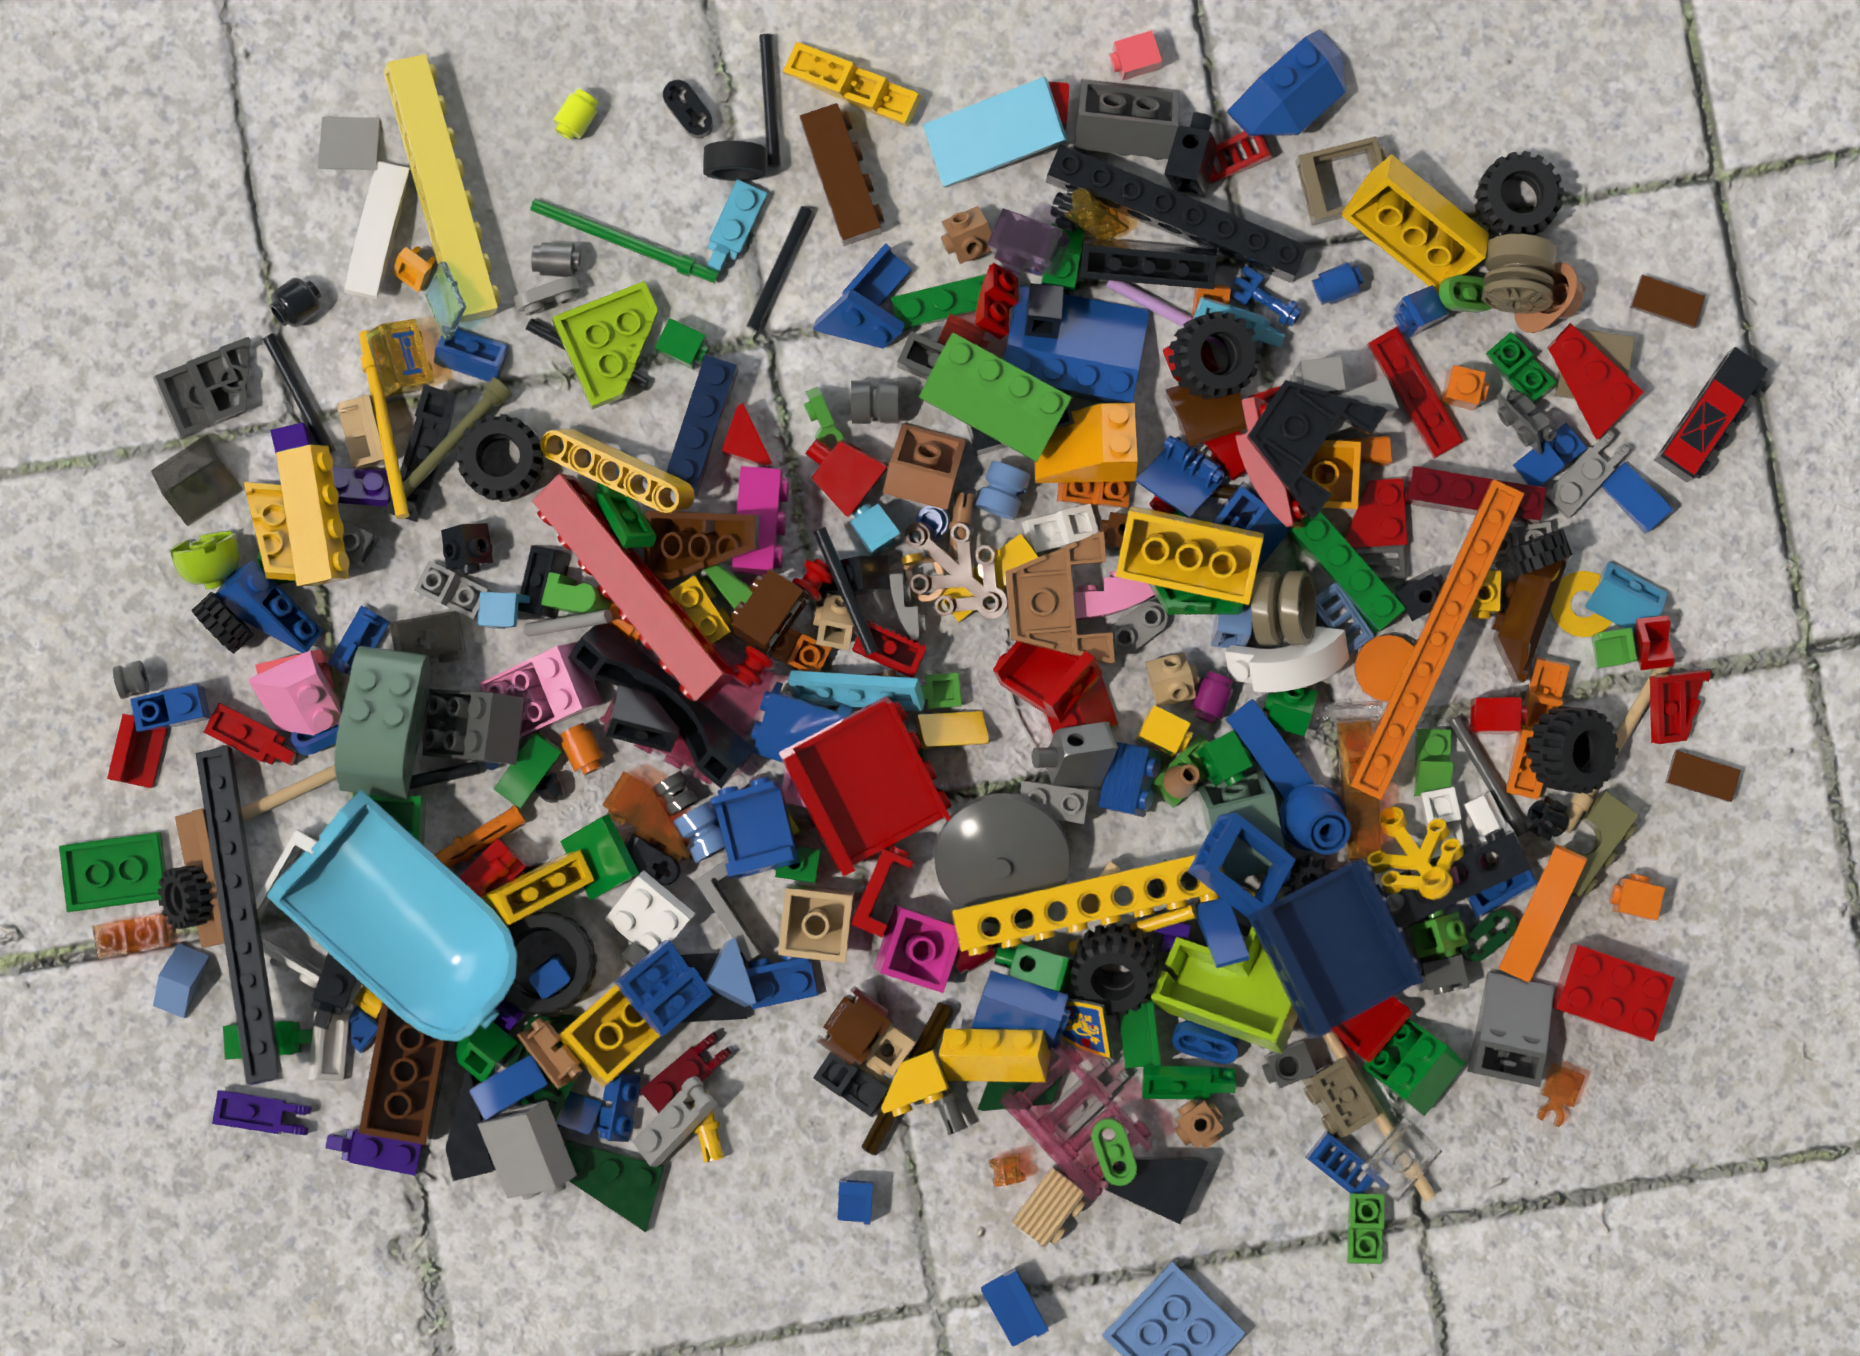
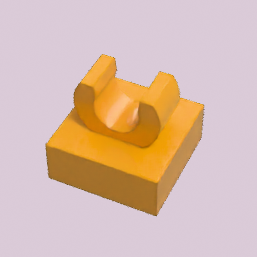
[392,246,435,293]

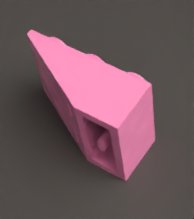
[479,642,603,739]

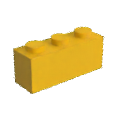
[481,850,594,925]
[939,1029,1051,1082]

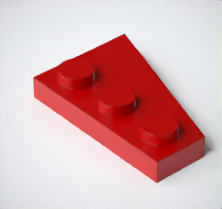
[1547,323,1644,440]

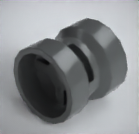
[653,771,698,816]

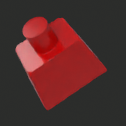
[805,438,889,517]

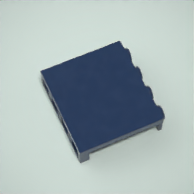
[1247,859,1424,1039]

